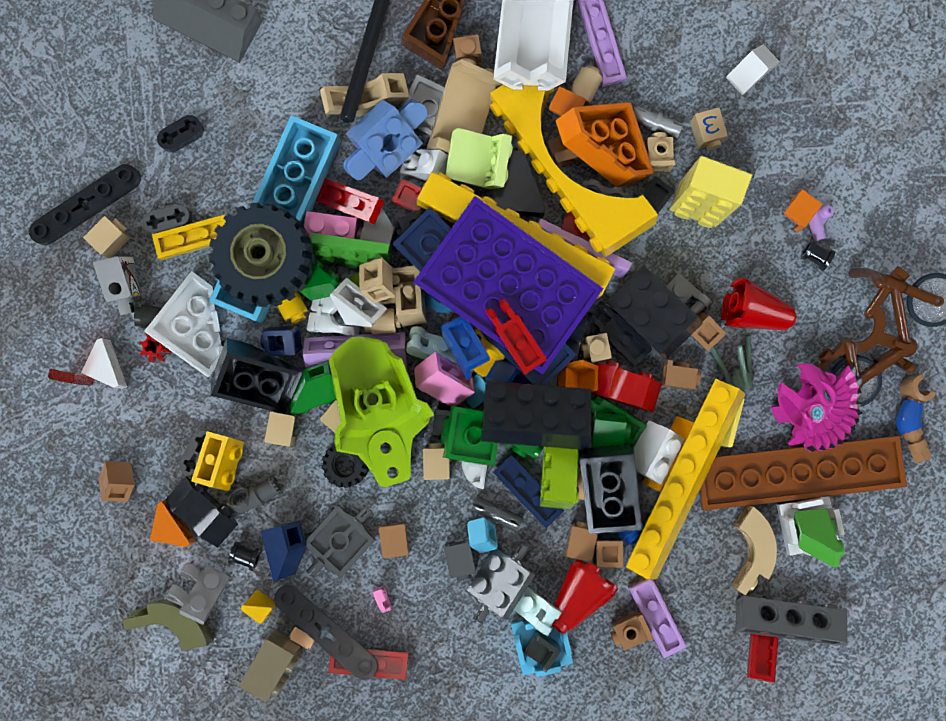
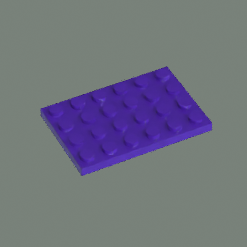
[413,196,603,375]

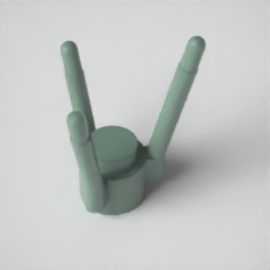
[710,335,754,390]

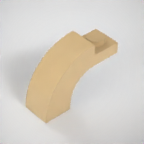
[320,73,409,117]
[731,505,777,595]

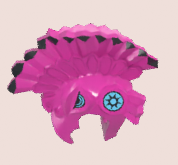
[770,363,862,452]

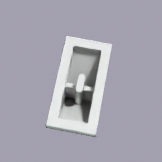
[726,44,780,96]
[330,278,387,327]
[81,338,127,389]

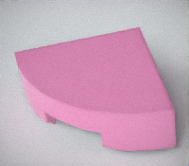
[373,585,392,613]

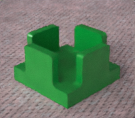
[440,406,498,466]

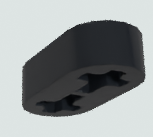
[157,115,204,153]

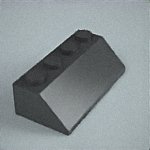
[152,0,263,63]

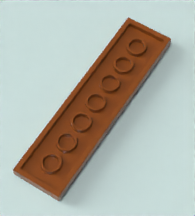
[699,436,907,511]

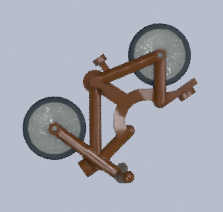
[817,266,946,407]

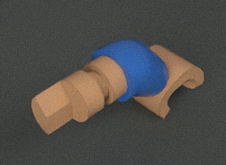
[895,374,936,463]

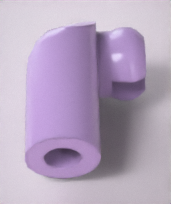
[809,204,834,241]

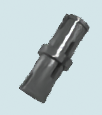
[471,496,524,532]

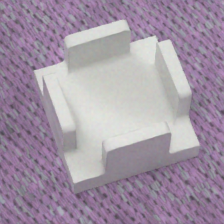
[776,496,844,556]

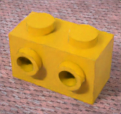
[191,431,244,491]

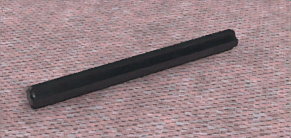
[340,0,390,123]

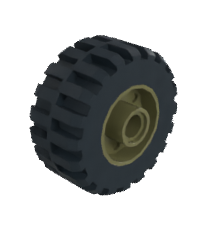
[209,203,315,307]

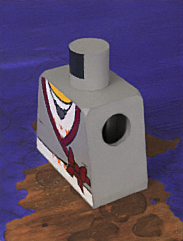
[93,256,141,316]

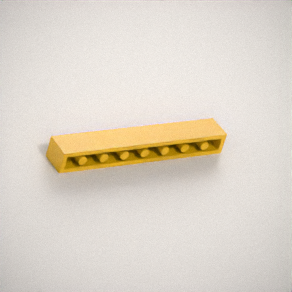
[417,172,616,299]
[626,379,745,580]

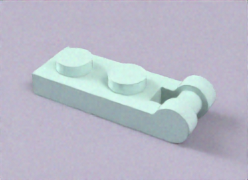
[406,326,473,373]
[514,587,562,636]

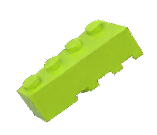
[540,447,581,509]

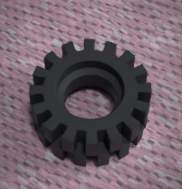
[321,444,368,488]

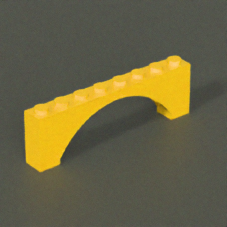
[490,85,658,258]

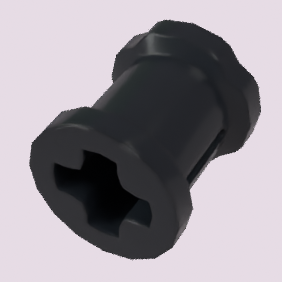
[801,239,836,271]
[228,542,261,571]

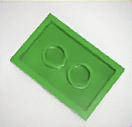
[311,233,392,269]

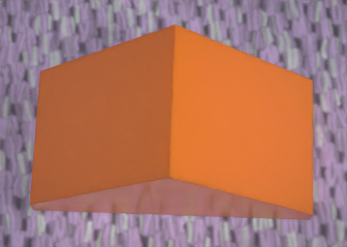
[150,500,197,547]

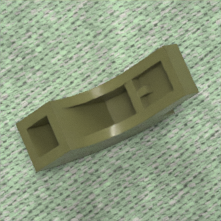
[123,599,214,651]

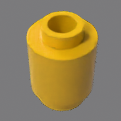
[277,291,308,324]

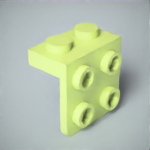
[446,128,513,189]

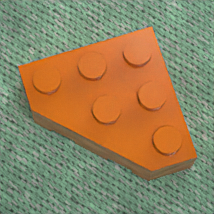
[555,102,654,187]

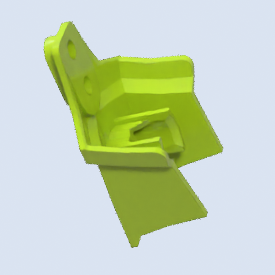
[329,337,434,487]

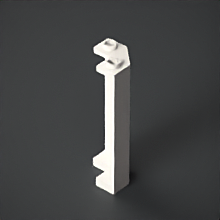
[493,0,573,91]

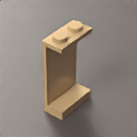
[427,58,502,155]

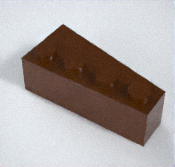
[401,0,465,71]

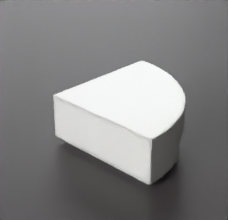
[462,461,487,489]

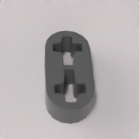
[143,204,192,234]
[179,430,211,476]

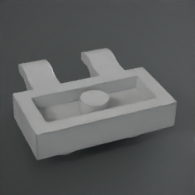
[167,562,229,625]

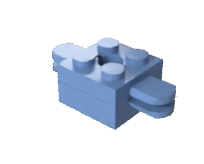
[343,99,428,180]

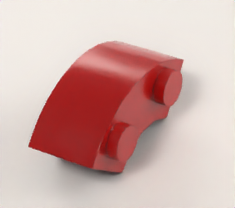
[591,360,662,413]

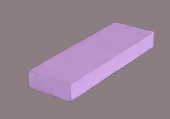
[628,578,687,658]

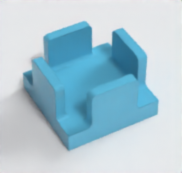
[511,614,573,677]

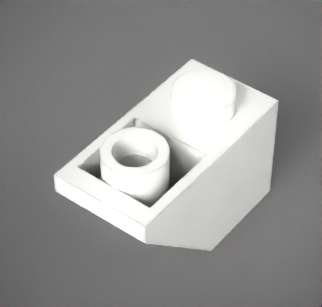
[400,149,454,183]

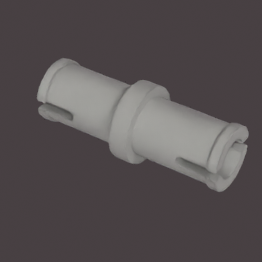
[634,106,684,139]

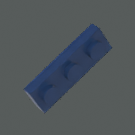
[493,455,564,528]

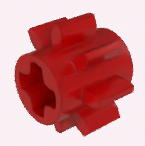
[139,333,173,363]

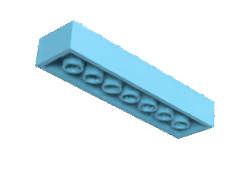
[209,115,341,325]

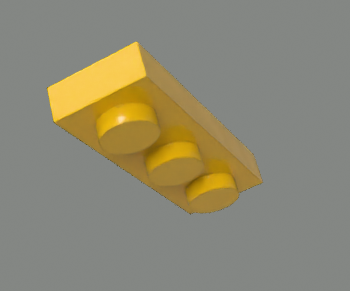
[152,214,226,260]

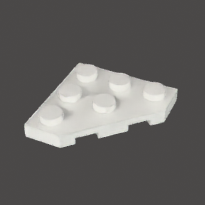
[144,271,223,377]

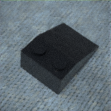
[211,338,302,414]

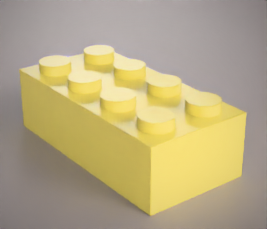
[669,156,752,228]

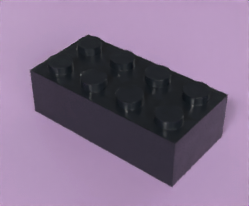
[481,380,591,450]

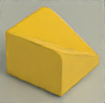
[240,590,276,624]

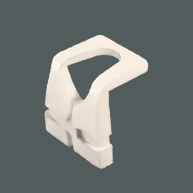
[307,297,360,336]

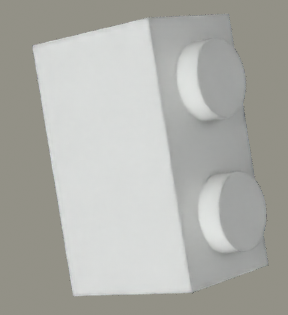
[634,421,685,484]

